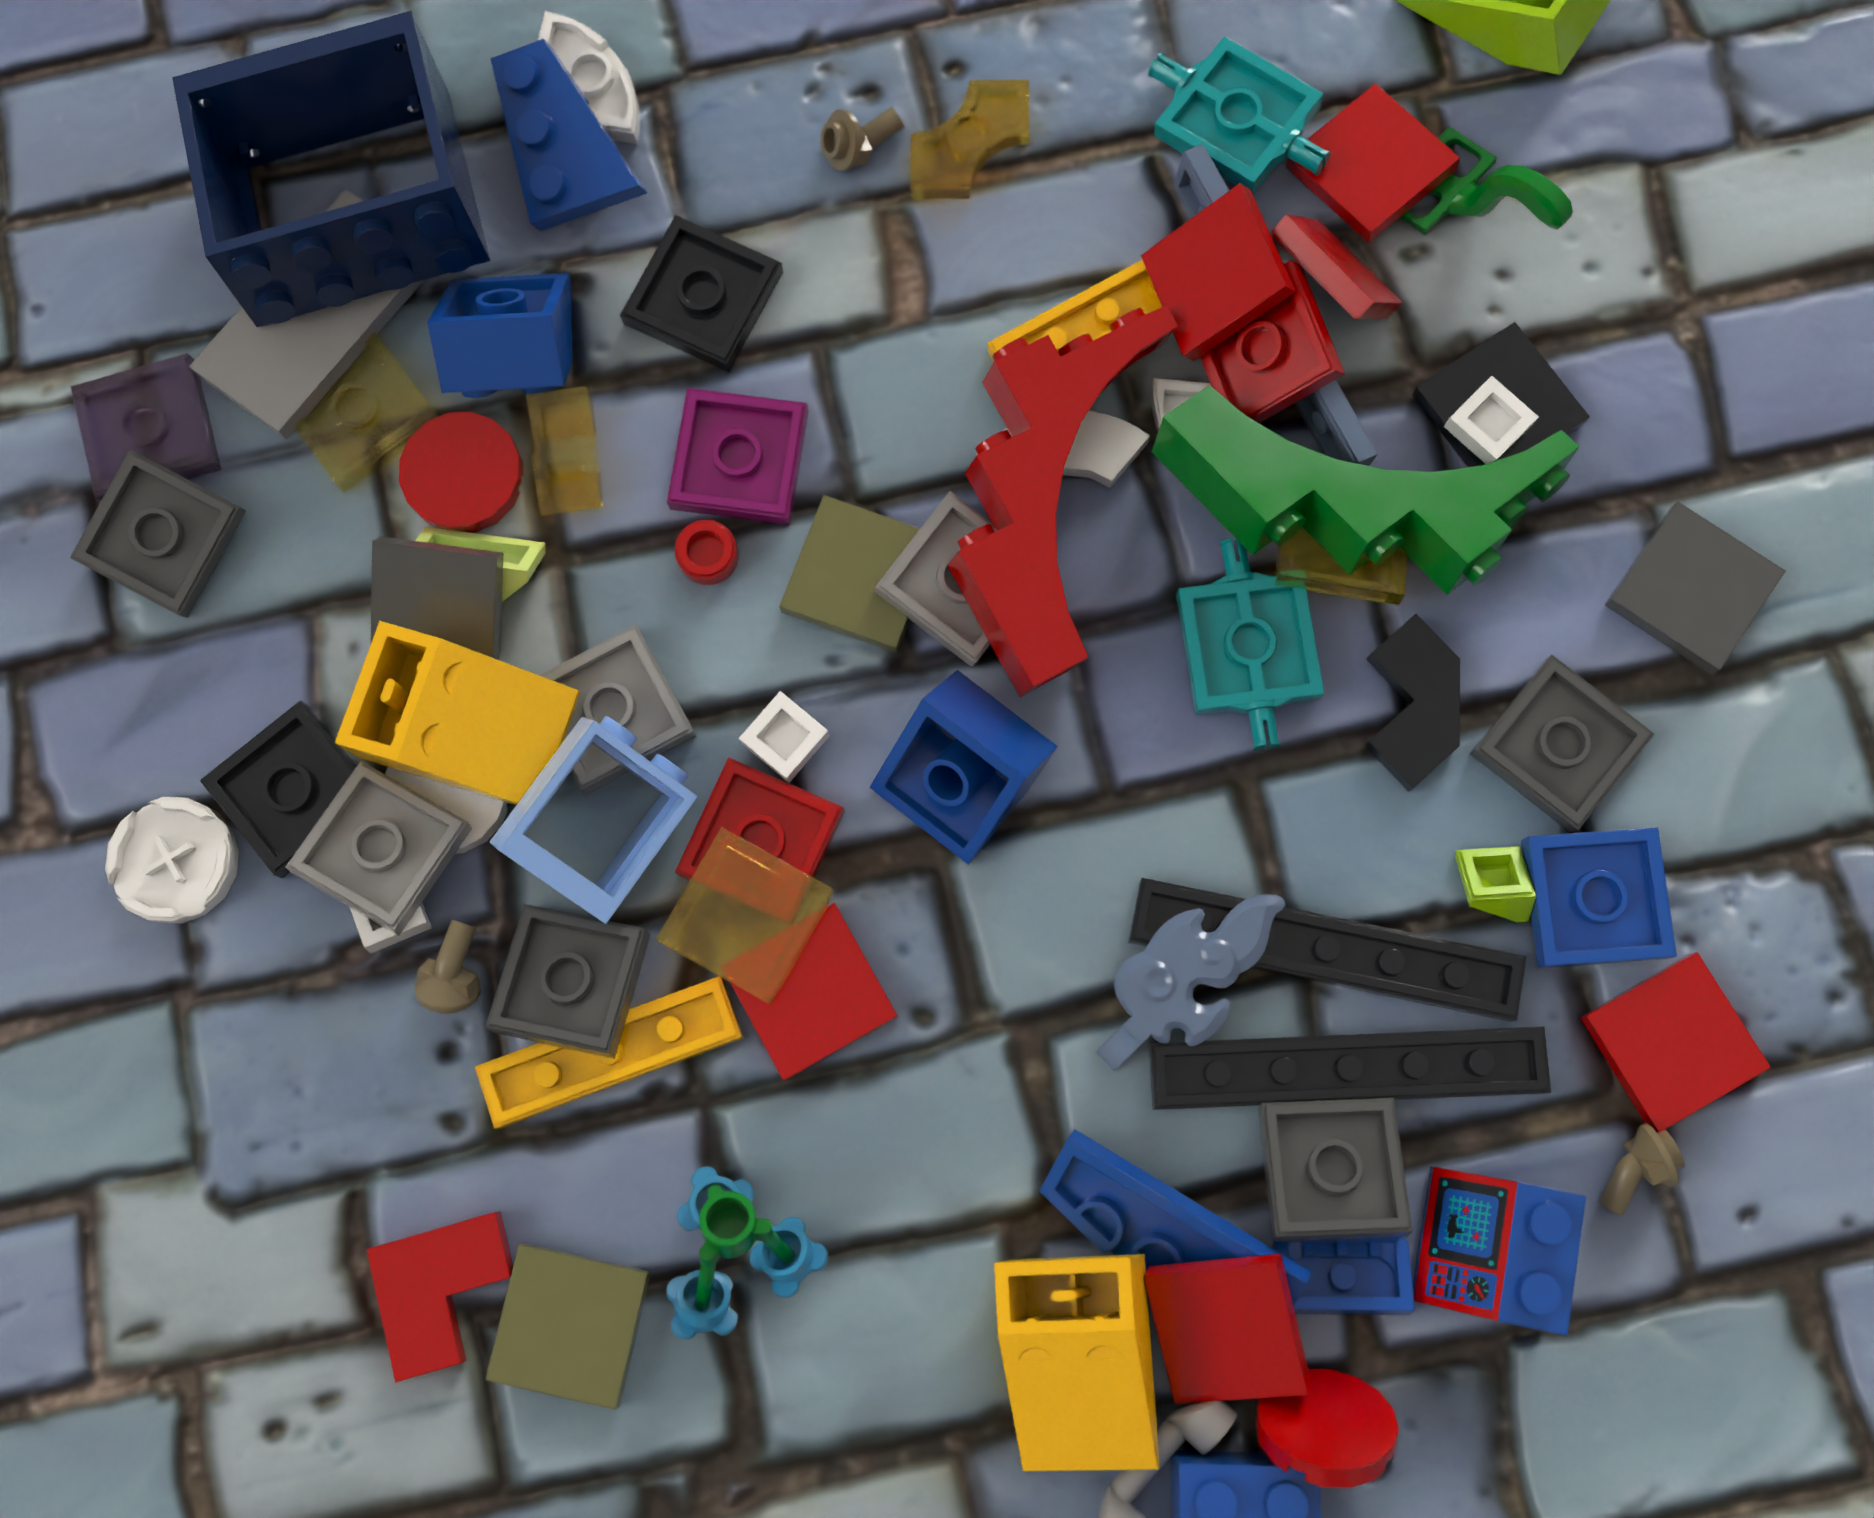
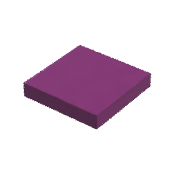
[667,388,809,525]

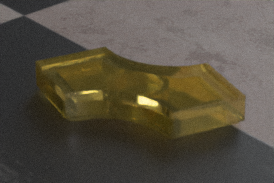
[910,80,1029,199]

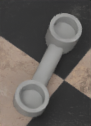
[1097,1401,1237,1518]

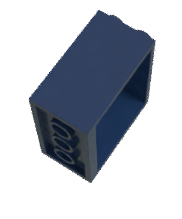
[172,11,490,327]

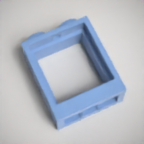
[489,716,698,924]

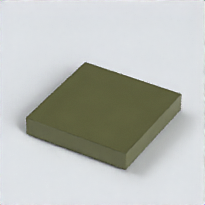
[779,495,920,653]
[485,1243,651,1410]

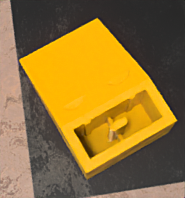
[335,621,581,805]
[994,1254,1160,1471]

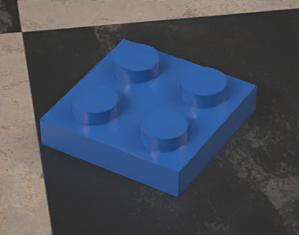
[1521,827,1677,968]

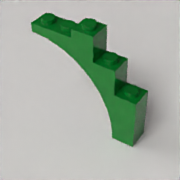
[1152,385,1579,595]

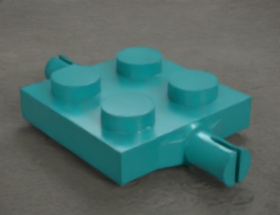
[1148,36,1331,194]
[1176,538,1324,750]

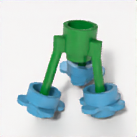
[666,1166,828,1340]

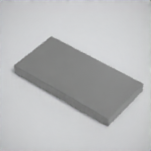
[189,189,424,440]

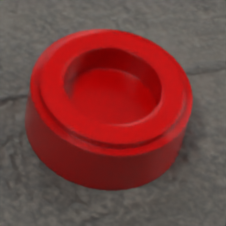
[675,520,739,585]

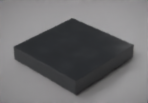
[620,215,783,372]
[1412,322,1590,467]
[200,701,357,878]

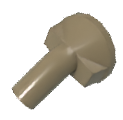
[820,107,905,171]
[415,920,481,1014]
[1598,1123,1685,1215]

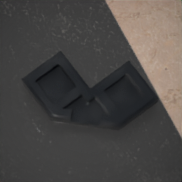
[1365,614,1460,792]

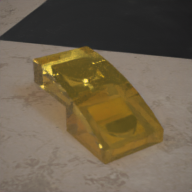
[526,386,603,516]

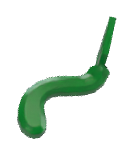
[1400,126,1573,235]

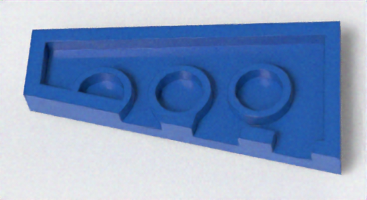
[1039,1129,1311,1306]

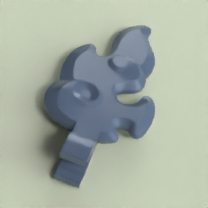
[1096,894,1285,1071]

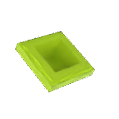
[1455,846,1536,923]

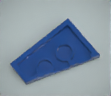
[490,38,648,231]

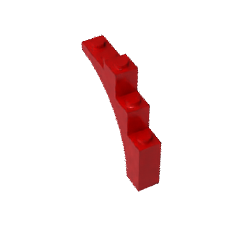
[947,305,1178,697]

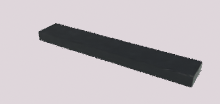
[1128,878,1527,1022]
[1149,1027,1551,1110]

